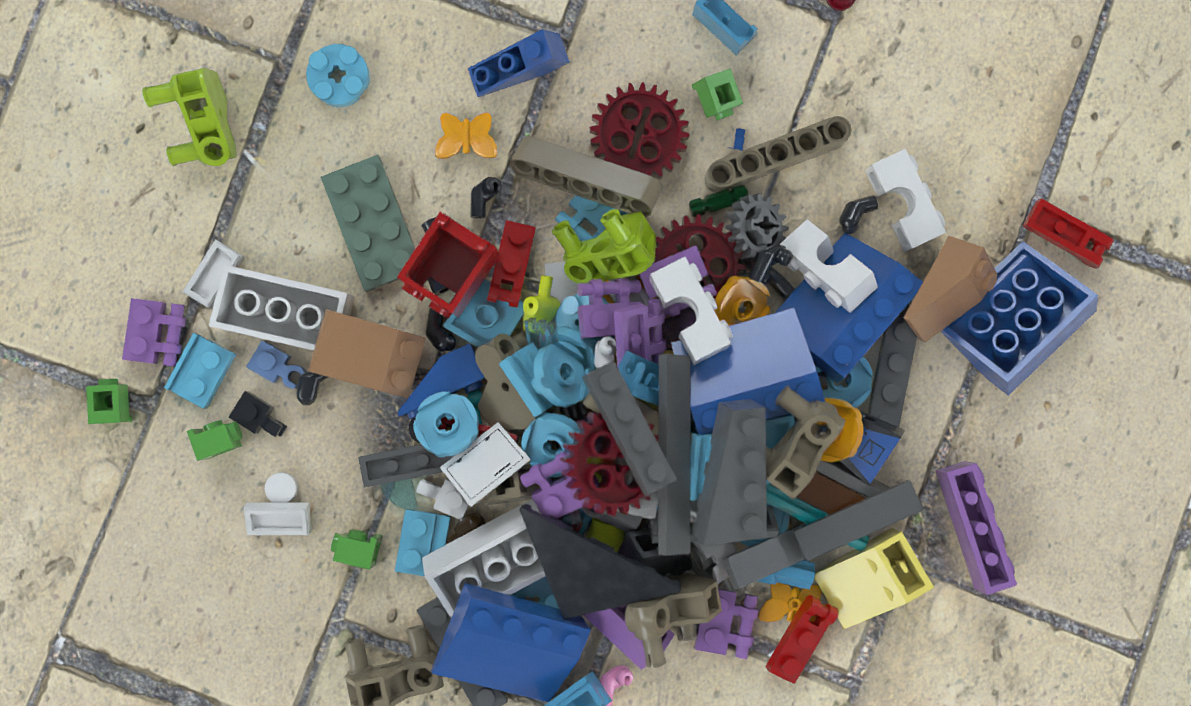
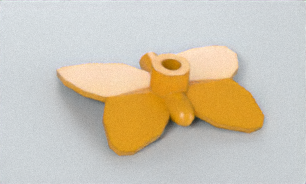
[435,112,497,159]
[758,582,822,623]

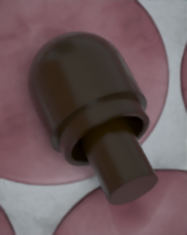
[446,513,486,544]

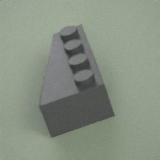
[691,399,767,546]

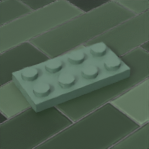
[321,155,416,292]

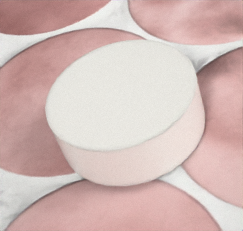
[265,472,299,503]

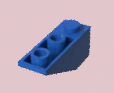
[468,29,570,97]
[397,343,486,420]

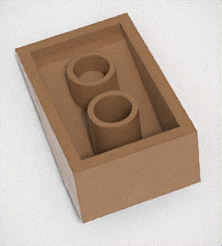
[904,236,997,343]
[308,309,426,398]

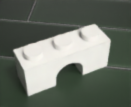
[864,149,946,252]
[780,219,878,313]
[650,257,732,365]

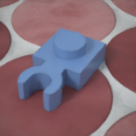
[246,340,307,389]

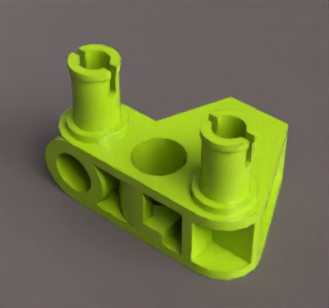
[142,68,237,166]
[551,209,656,284]

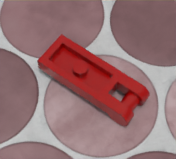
[1022,198,1114,269]
[487,220,536,308]
[765,595,839,684]

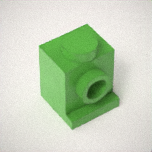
[692,68,743,121]
[86,379,132,424]
[187,420,242,461]
[331,529,383,570]

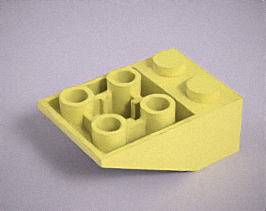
[814,528,934,629]

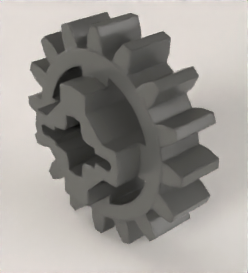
[725,193,789,262]

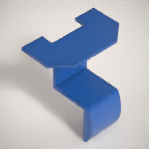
[727,128,745,151]

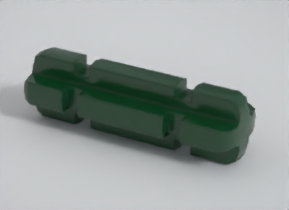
[689,184,749,217]

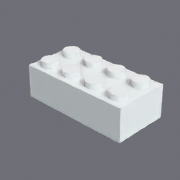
[209,265,355,351]
[422,498,546,617]

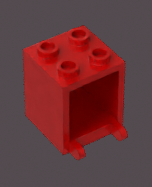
[396,211,500,319]

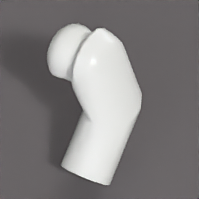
[594,337,617,369]

